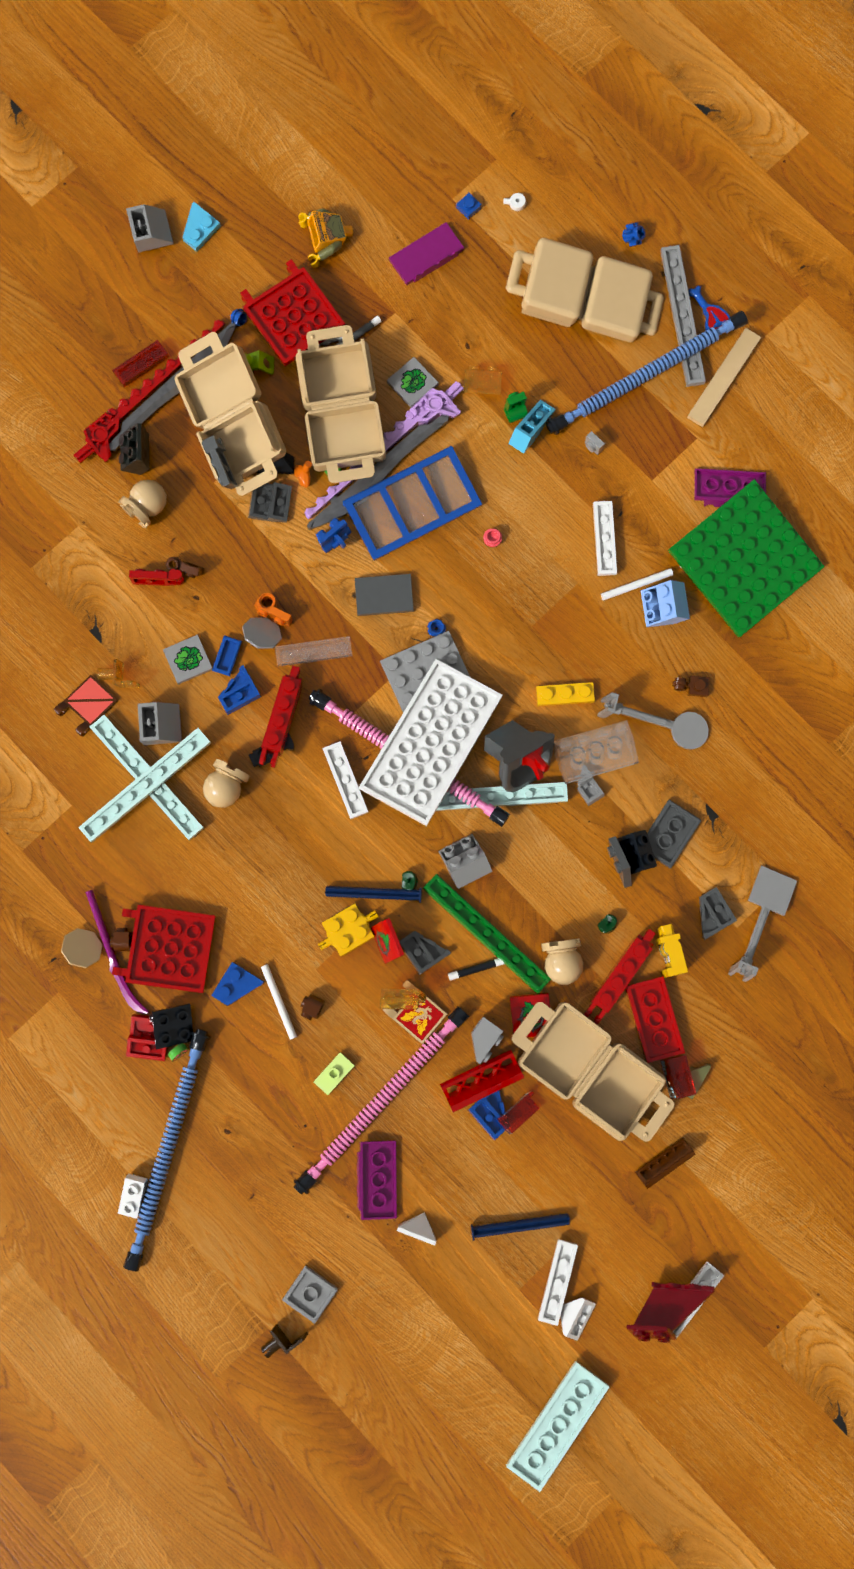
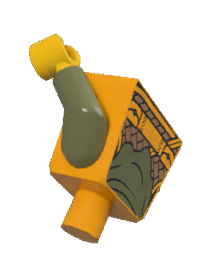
[298,208,353,268]

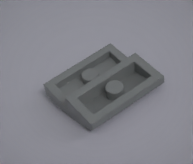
[248,482,292,522]

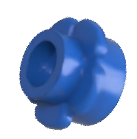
[230,308,247,326]
[427,619,446,636]

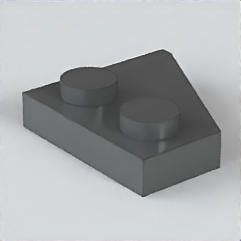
[607,836,632,888]
[399,931,451,975]

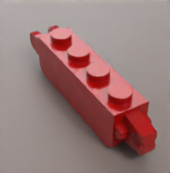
[259,666,302,768]
[583,929,656,1025]

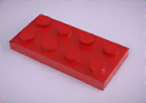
[625,976,685,1063]

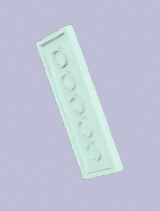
[506,1361,609,1492]

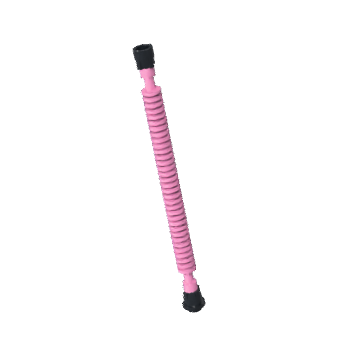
[309,689,510,827]
[294,1006,469,1195]

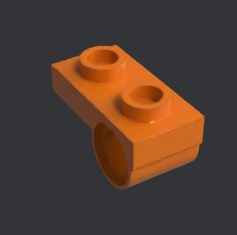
[254,593,293,626]

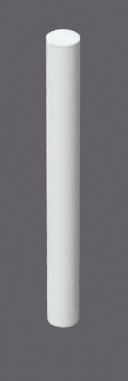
[601,568,673,601]
[261,964,297,1040]

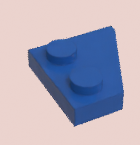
[218,665,261,715]
[211,962,264,1006]

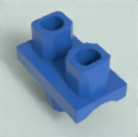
[316,518,352,554]

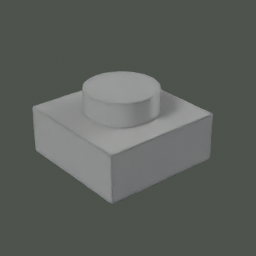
[585,431,605,455]

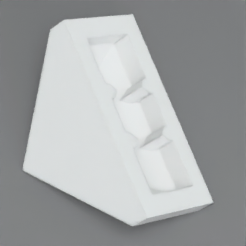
[397,1212,436,1245]
[560,1298,596,1341]

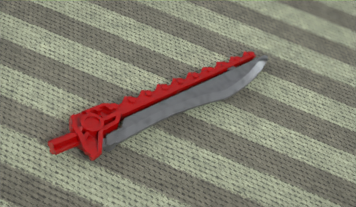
[73,319,235,464]

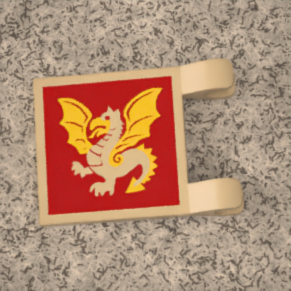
[383,980,447,1044]

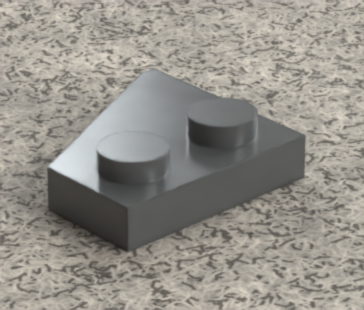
[699,887,737,940]

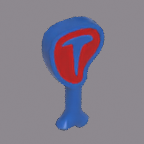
[688,286,730,330]

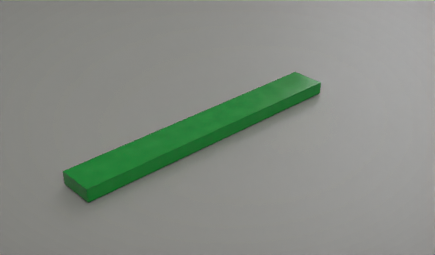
[423,874,551,994]

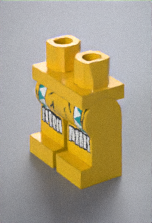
[655,924,688,978]

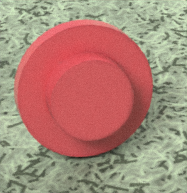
[483,528,502,547]

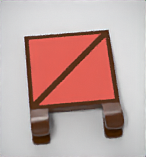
[54,675,118,737]

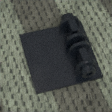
[149,1003,193,1050]

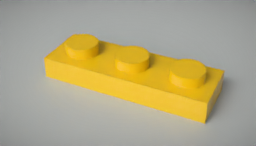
[536,682,595,706]

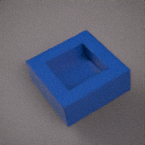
[456,193,482,220]

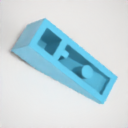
[508,400,556,453]

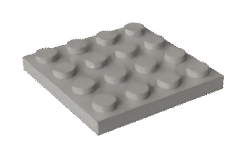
[380,631,470,712]

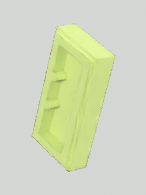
[314,1052,355,1095]

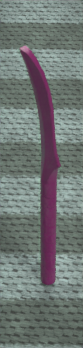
[85,890,149,1014]

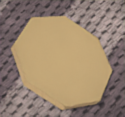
[61,928,102,968]

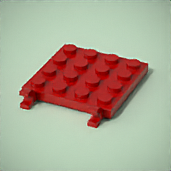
[240,259,345,366]
[112,905,216,993]

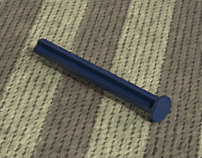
[325,886,422,903]
[470,1213,570,1241]

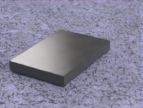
[355,574,414,616]
[647,800,701,869]

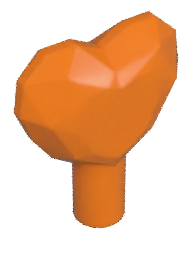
[294,461,312,488]

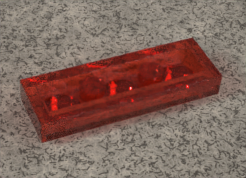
[112,340,169,387]

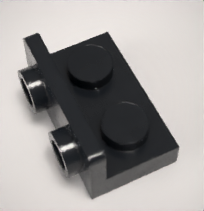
[617,830,657,875]

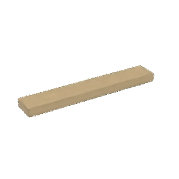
[687,328,761,427]

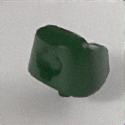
[402,871,418,890]
[598,914,617,934]

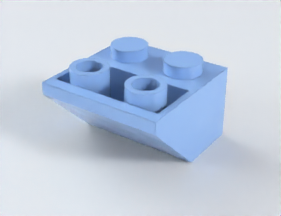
[641,580,690,627]

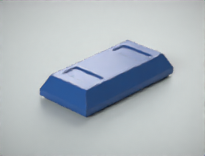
[212,636,242,676]

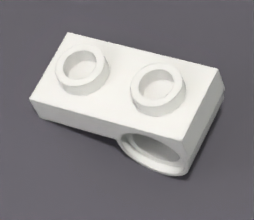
[118,1174,148,1219]

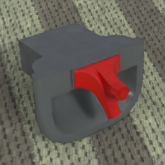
[484,720,555,792]

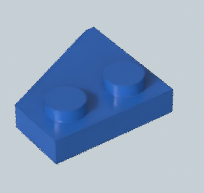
[468,1091,510,1140]

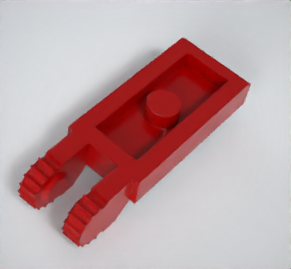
[129,569,184,586]

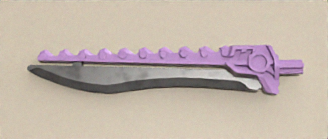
[304,381,464,530]

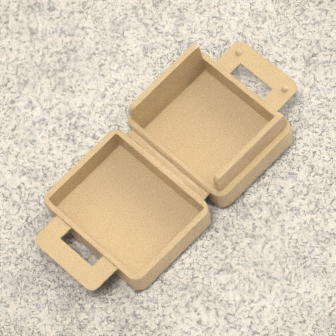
[506,238,664,342]
[296,325,386,483]
[175,332,286,496]
[512,1002,674,1142]

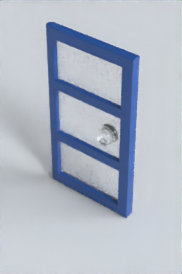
[342,446,482,561]

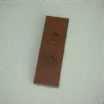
[635,1138,696,1189]

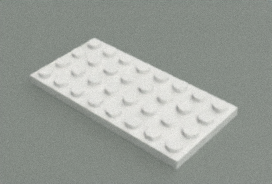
[359,659,503,826]

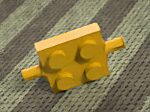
[318,904,378,957]

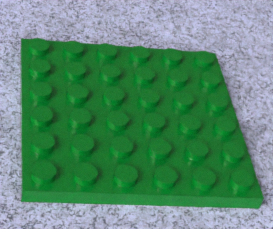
[668,479,825,638]

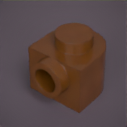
[110,928,133,951]
[300,994,325,1020]

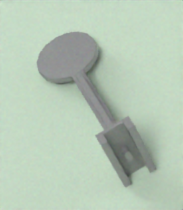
[597,692,709,750]

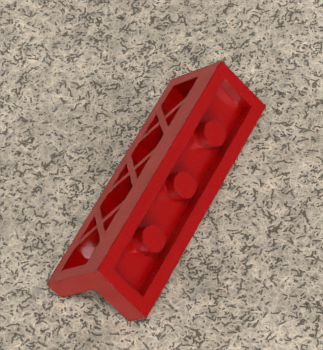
[440,1050,524,1112]

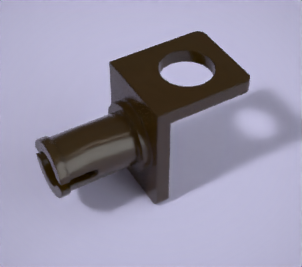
[261,1324,308,1358]

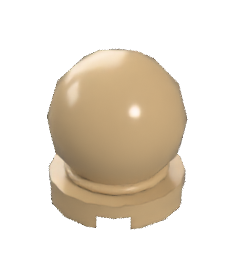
[118,480,167,528]
[203,759,250,808]
[541,938,584,985]

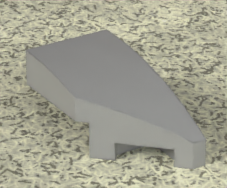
[578,764,604,806]

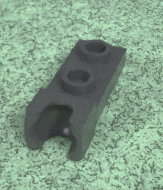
[202,435,238,490]

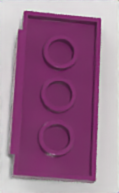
[389,222,464,285]
[694,468,766,507]
[357,1140,397,1220]

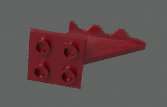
[627,1282,715,1343]

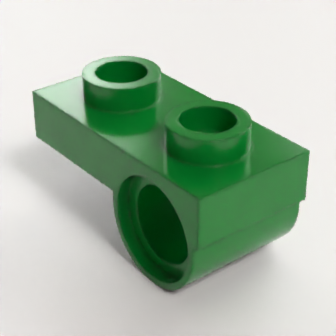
[503,392,528,423]

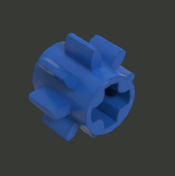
[622,222,645,247]

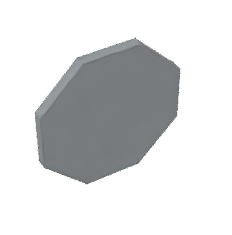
[242,617,282,649]

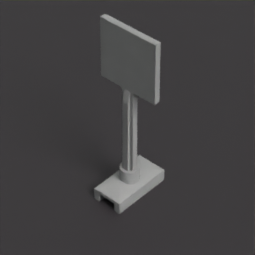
[728,865,797,982]

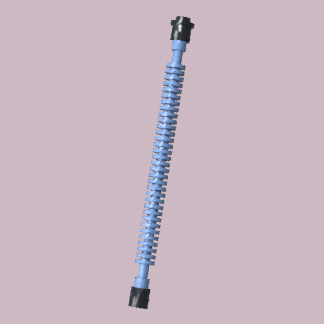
[546,310,748,435]
[123,1029,211,1272]

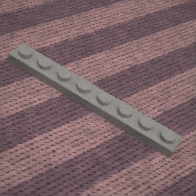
[660,245,706,387]

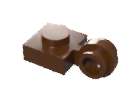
[166,556,204,578]
[672,676,710,697]

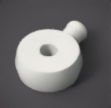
[503,193,526,211]

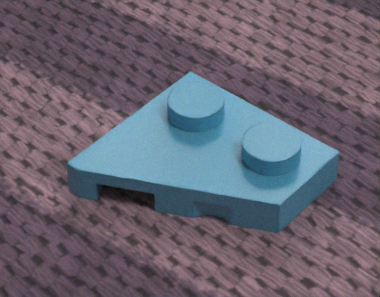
[182,202,221,252]

